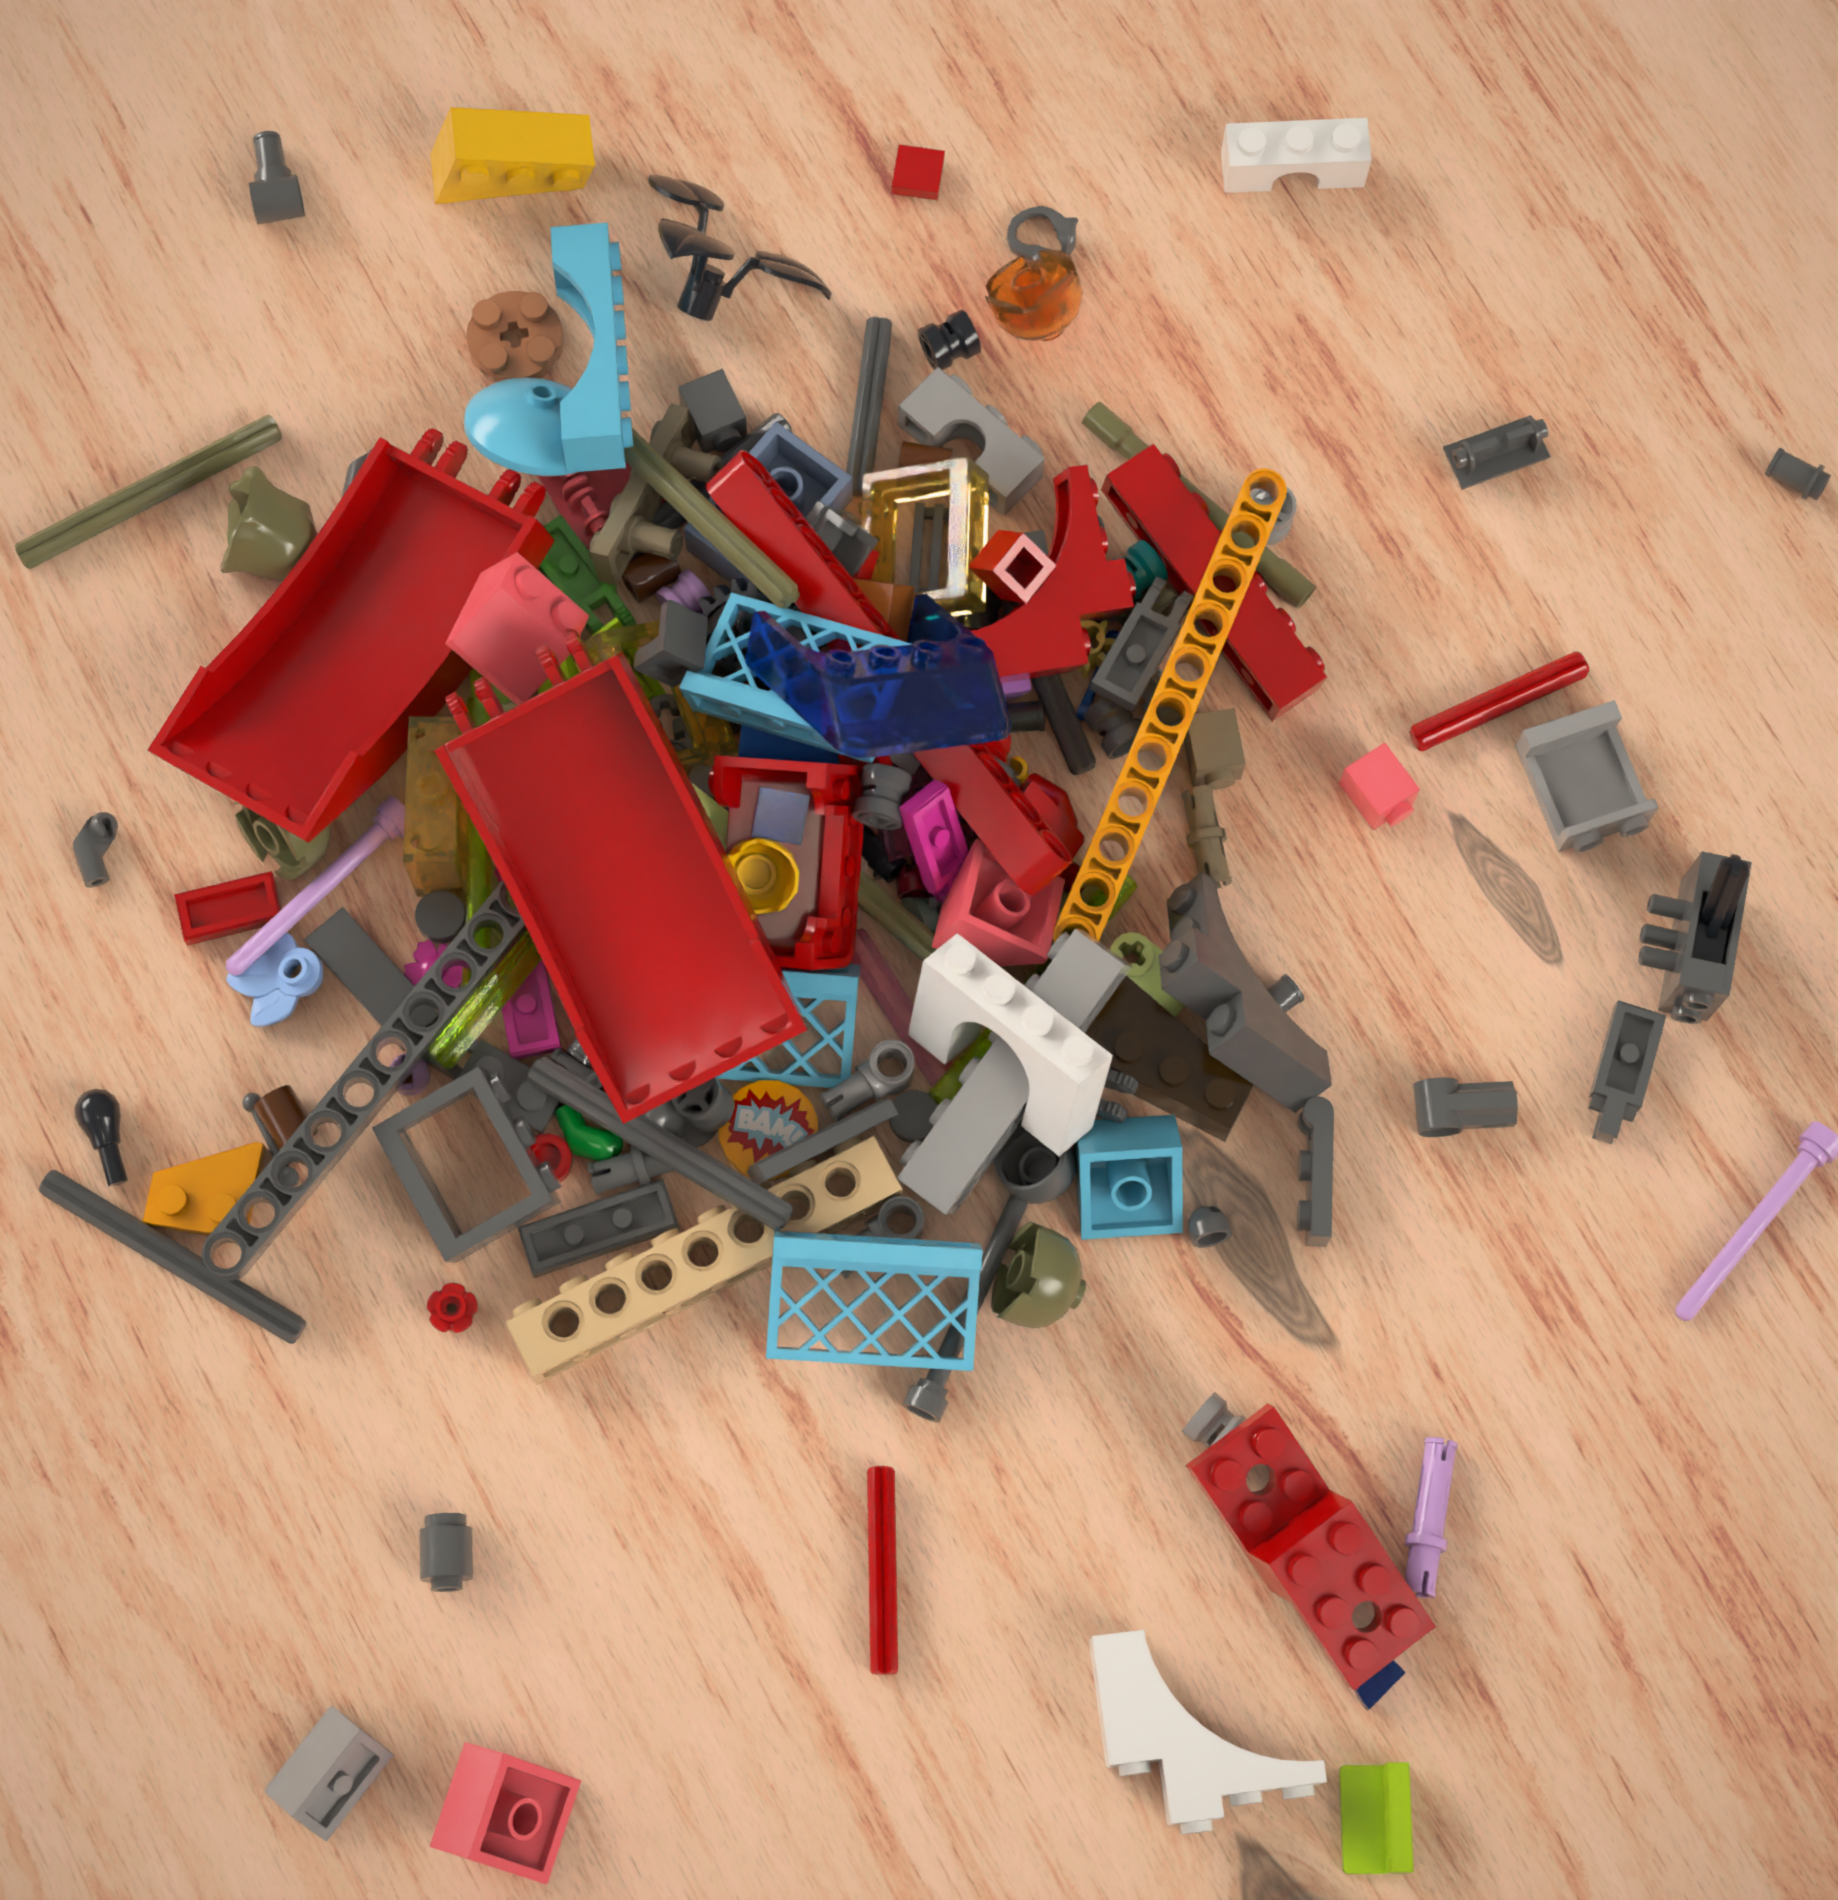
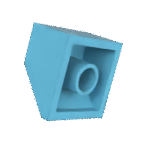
[1074,1115,1183,1240]

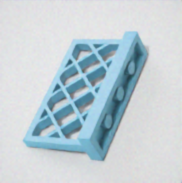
[679,592,915,764]
[715,964,860,1088]
[766,1231,983,1371]

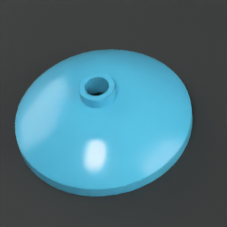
[464,378,576,476]

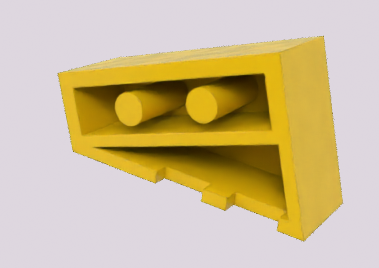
[430,107,595,204]

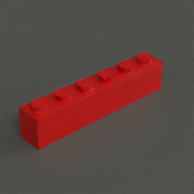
[1101,443,1327,722]

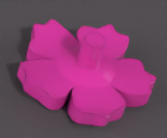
[404,939,465,988]

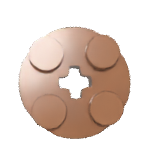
[466,291,564,382]

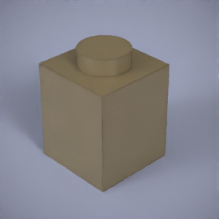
[1184,708,1246,790]

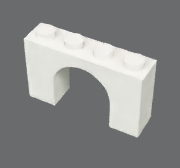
[908,933,1113,1157]

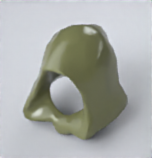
[221,466,318,581]

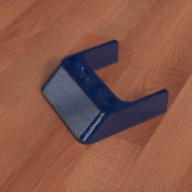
[745,593,1012,758]

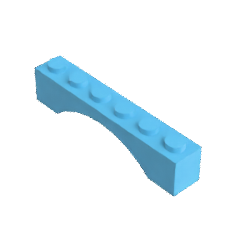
[550,222,634,473]

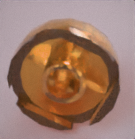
[985,249,1083,341]

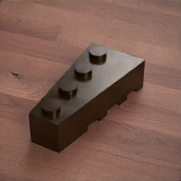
[1085,975,1253,1142]

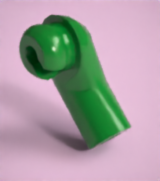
[554,1105,623,1162]

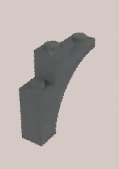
[1159,872,1332,1113]

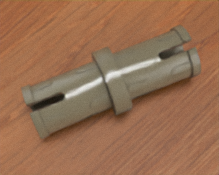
[1181,786,1232,889]

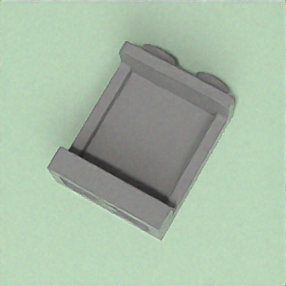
[1515,700,1658,852]

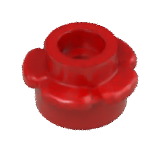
[427,1283,478,1333]

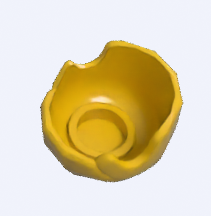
[727,837,799,915]

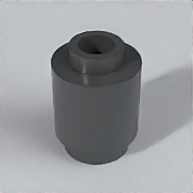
[419,1513,473,1592]

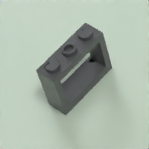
[372,1066,562,1263]

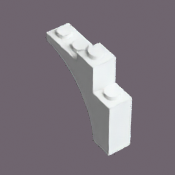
[1089,1630,1327,1835]

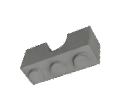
[898,367,1045,516]

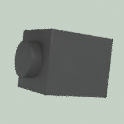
[678,369,747,454]

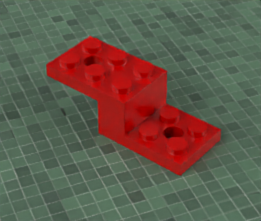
[1185,1403,1436,1690]

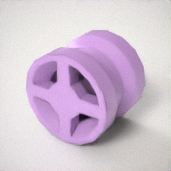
[655,569,713,613]

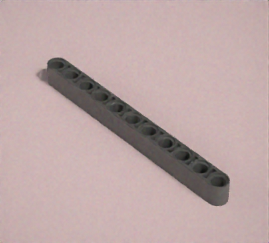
[202,880,528,1281]

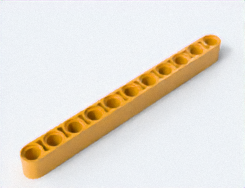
[1050,468,1287,949]

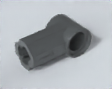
[1413,1078,1518,1137]

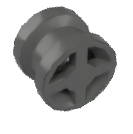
[672,1078,734,1132]

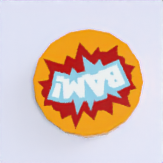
[719,1080,818,1181]

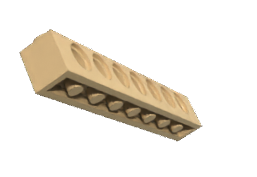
[505,1136,902,1385]

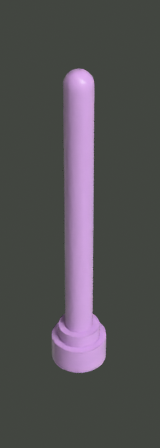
[226,795,418,976]
[1675,1121,1838,1321]

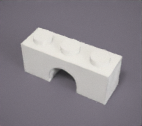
[1221,118,1372,193]

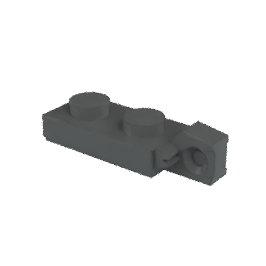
[1588,1000,1666,1144]

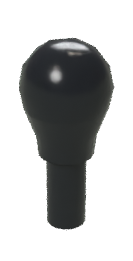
[74,1089,128,1187]

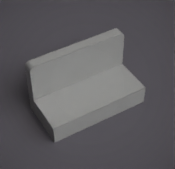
[265,1706,394,1842]

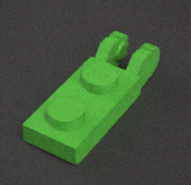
[539,515,637,636]

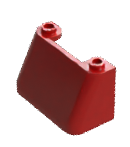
[708,755,864,970]

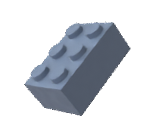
[684,422,853,585]

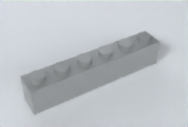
[897,929,1132,1215]

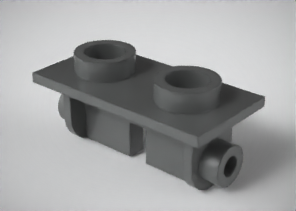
[1443,415,1550,490]

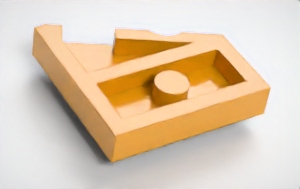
[142,1142,266,1236]

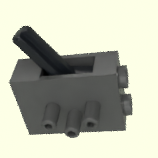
[1638,851,1752,1024]

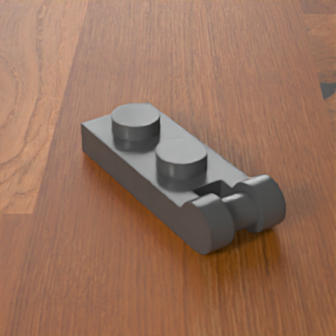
[1297,1096,1334,1247]

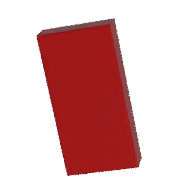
[174,871,282,946]

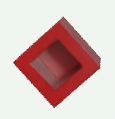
[968,530,1057,603]

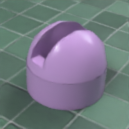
[390,1053,430,1096]

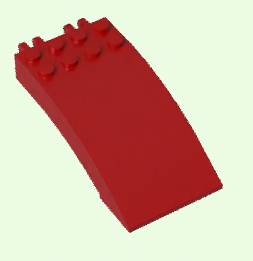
[147,428,555,843]
[434,630,808,1124]

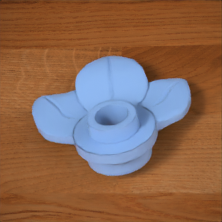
[226,933,323,1027]

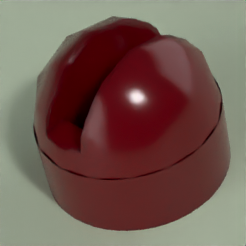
[896,863,934,900]

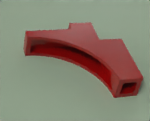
[953,464,1136,689]

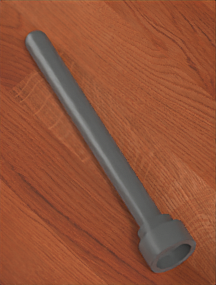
[902,1195,1028,1422]

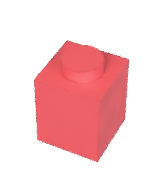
[1339,743,1420,830]

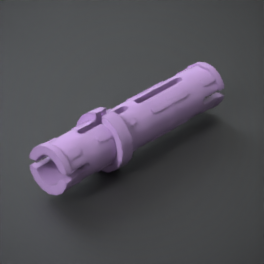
[1405,1437,1458,1598]

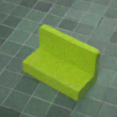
[1339,1762,1414,1874]

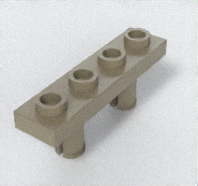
[589,404,723,586]

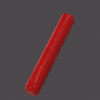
[1409,651,1589,751]
[867,1466,898,1676]

